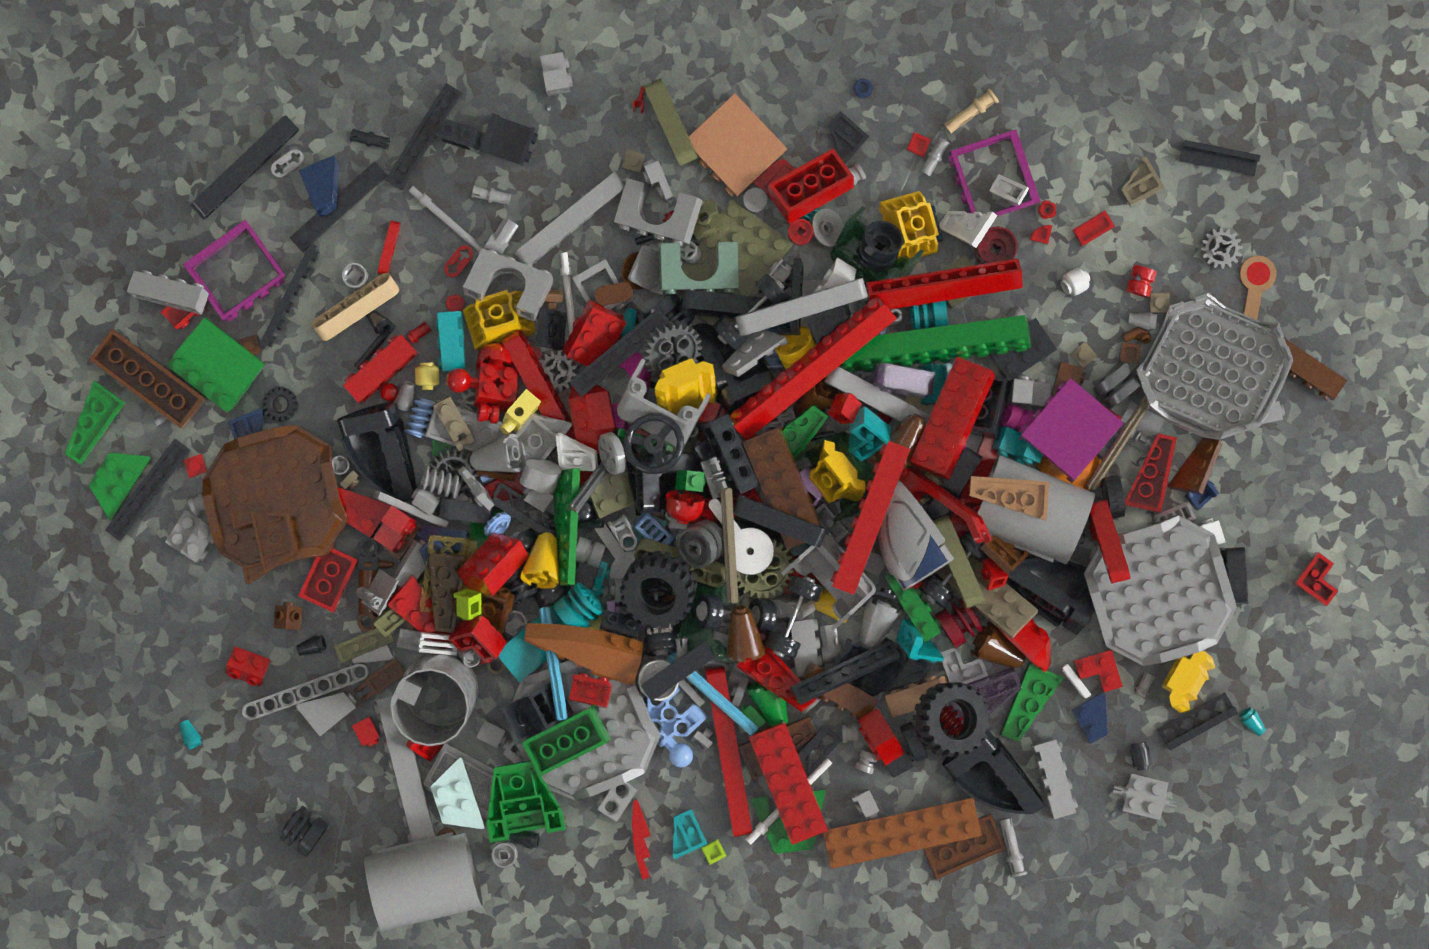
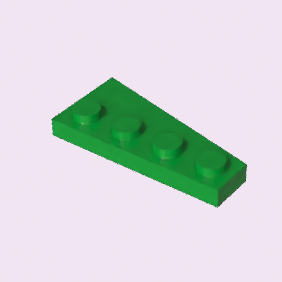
[65,380,126,465]

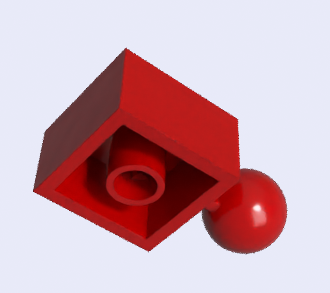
[446,362,518,412]

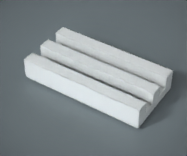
[418,632,457,656]
[1061,663,1091,698]

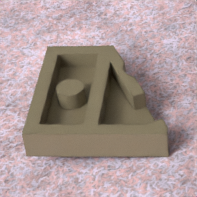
[1121,156,1164,207]

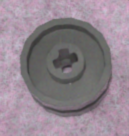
[1093,362,1141,409]
[677,520,724,568]

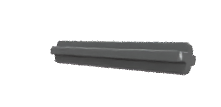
[570,461,608,513]

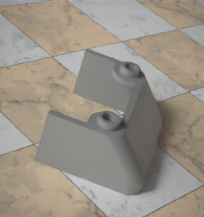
[617,359,711,448]
[781,535,876,631]

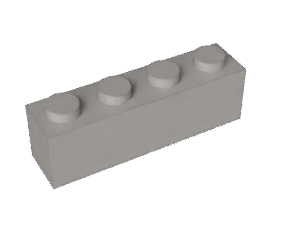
[127,270,209,315]

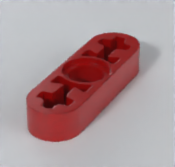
[377,220,401,275]

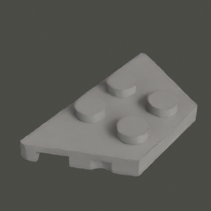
[516,413,573,471]

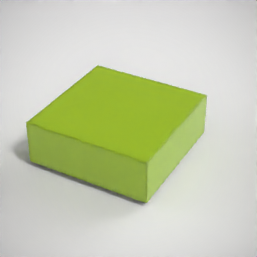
[701,839,727,865]

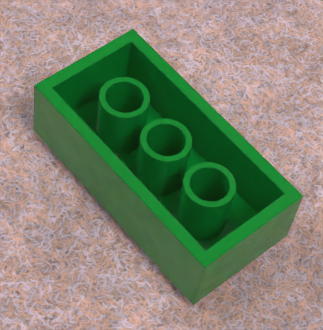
[522,705,611,777]

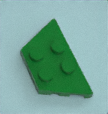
[89,453,152,520]

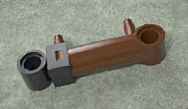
[357,537,394,632]

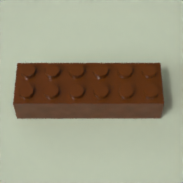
[89,329,207,429]
[743,427,823,550]

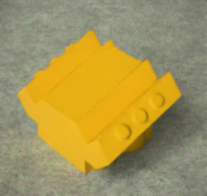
[879,191,939,264]
[463,290,536,350]
[655,358,717,416]
[808,440,865,503]
[1162,651,1215,713]

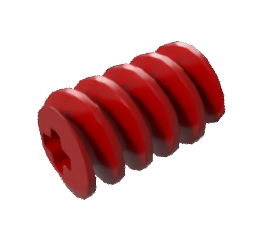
[939,704,964,738]

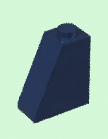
[299,155,339,216]
[417,525,469,551]

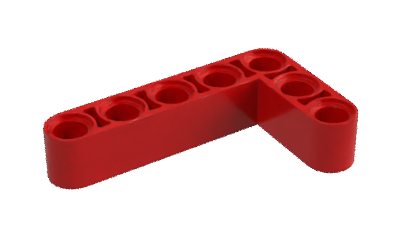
[1089,499,1131,584]

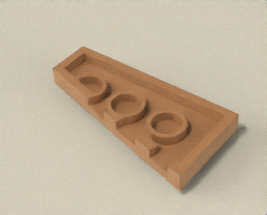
[969,476,1049,521]

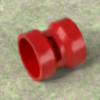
[477,402,500,424]

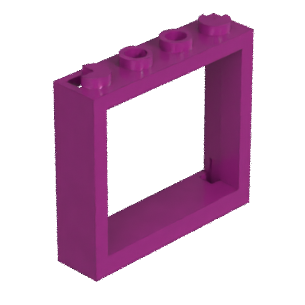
[948,129,1041,218]
[183,220,287,322]

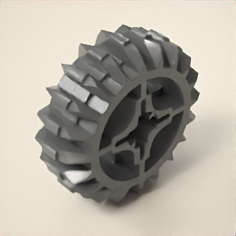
[429,447,478,497]

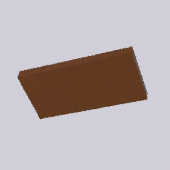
[923,814,1006,879]

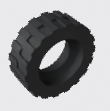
[1102,475,1125,519]

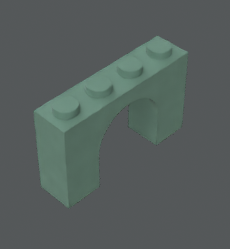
[659,242,739,294]

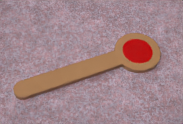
[1240,255,1277,320]

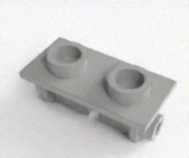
[758,259,793,296]

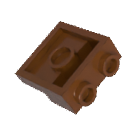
[474,588,515,634]

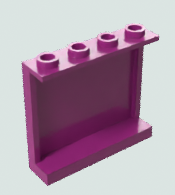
[1019,378,1124,483]

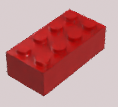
[768,149,854,224]
[343,334,419,404]

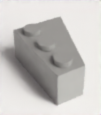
[789,613,823,676]

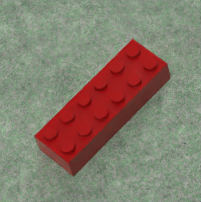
[910,357,995,480]
[749,721,828,845]

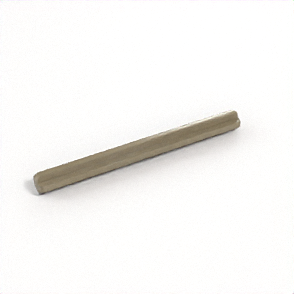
[1086,395,1149,491]
[720,488,738,604]

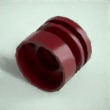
[974,226,1018,264]
[935,598,984,649]

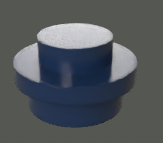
[853,79,873,98]

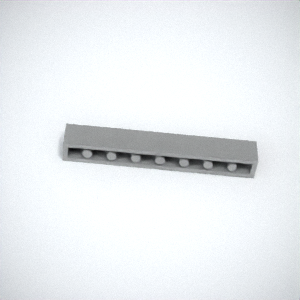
[374,695,436,843]

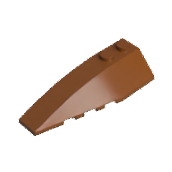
[524,623,643,685]

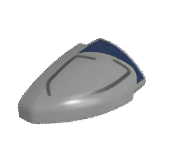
[878,480,954,591]

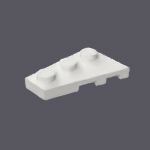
[939,211,997,248]

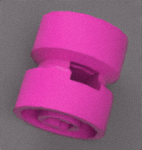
[1002,403,1035,433]

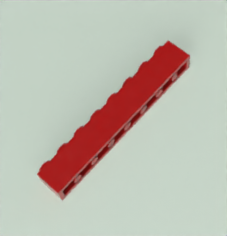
[866,258,1023,309]
[830,441,910,595]

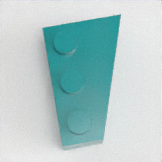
[436,311,467,372]

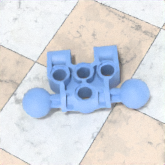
[647,684,708,768]

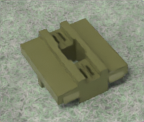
[693,199,725,240]

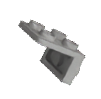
[628,245,683,297]

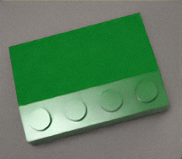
[166,317,266,412]

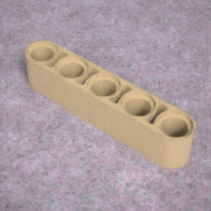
[311,273,399,341]

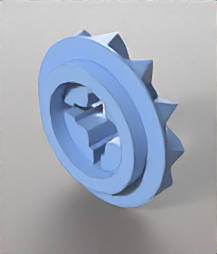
[484,512,511,537]

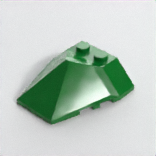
[486,760,566,843]

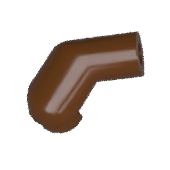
[1122,327,1151,344]

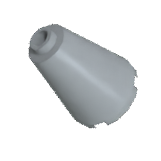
[470,434,526,472]
[859,594,903,649]

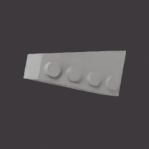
[1031,738,1078,819]

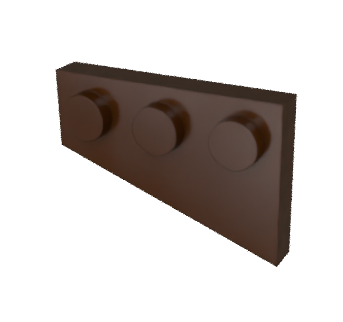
[1167,438,1223,494]

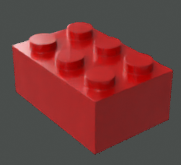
[563,300,627,366]
[458,532,529,596]
[298,547,358,612]

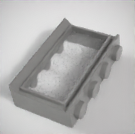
[423,742,494,821]

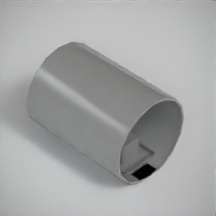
[978,455,1095,564]
[389,653,479,746]
[364,833,483,931]

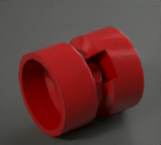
[788,219,813,246]
[1125,265,1157,298]

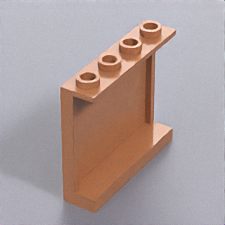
[689,94,787,198]

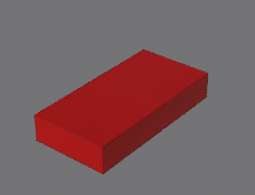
[1072,211,1115,247]

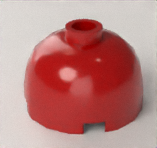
[476,342,514,369]
[666,490,705,524]

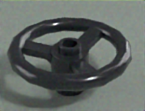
[624,413,684,474]

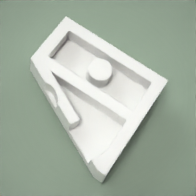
[556,433,598,471]

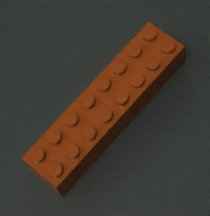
[823,798,982,869]

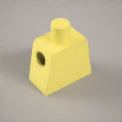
[500,389,541,435]

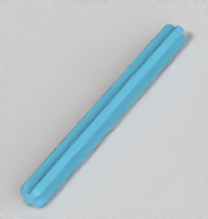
[539,607,568,721]
[666,652,758,735]

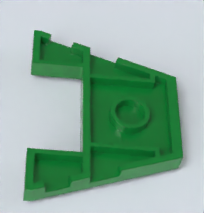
[751,789,825,854]

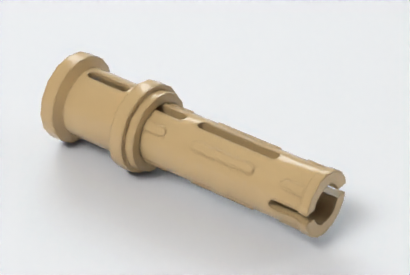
[944,88,999,134]

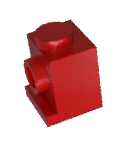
[981,558,1009,591]

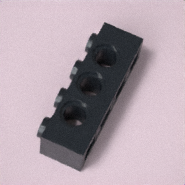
[701,415,759,497]

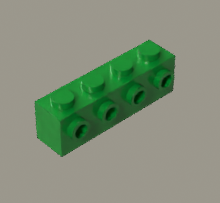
[884,573,942,643]

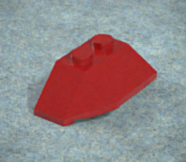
[568,384,616,455]
[996,618,1051,672]

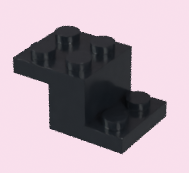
[499,682,574,745]

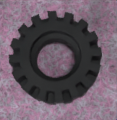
[262,387,298,422]

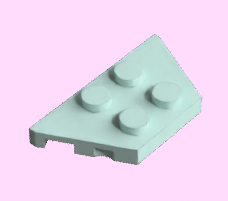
[431,757,485,829]

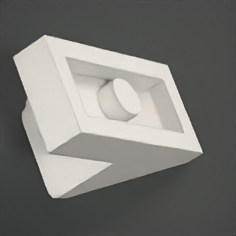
[989,174,1029,206]

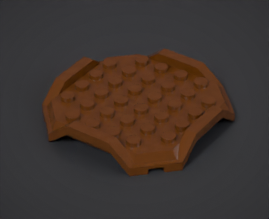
[202,425,349,567]

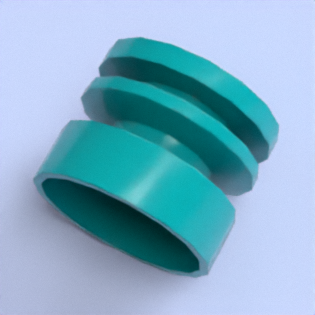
[909,301,948,330]
[553,582,605,628]

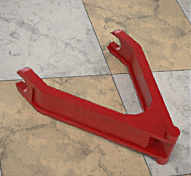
[899,468,991,589]

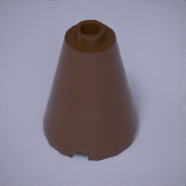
[793,376,842,417]
[879,413,926,469]
[726,605,765,662]
[970,622,1026,669]

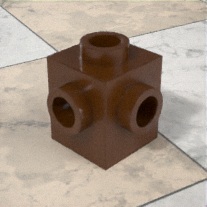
[274,602,302,630]

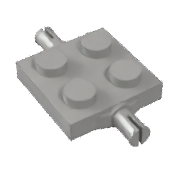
[1112,774,1178,820]

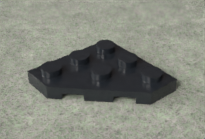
[855,637,932,697]

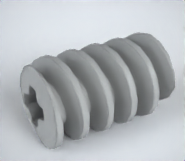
[420,466,463,500]

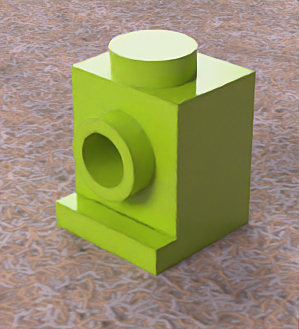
[454,588,481,620]

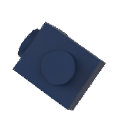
[1184,480,1219,511]

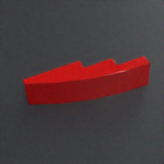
[632,799,651,880]

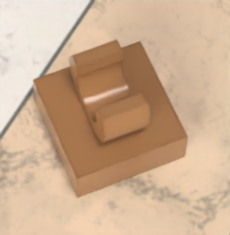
[545,289,564,310]

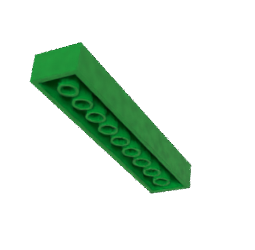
[838,315,1031,374]

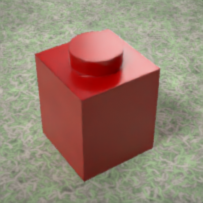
[828,392,862,424]
[352,716,381,747]

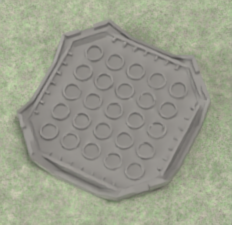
[1136,293,1293,439]
[1084,515,1237,666]
[513,660,661,801]

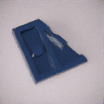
[1071,692,1108,744]

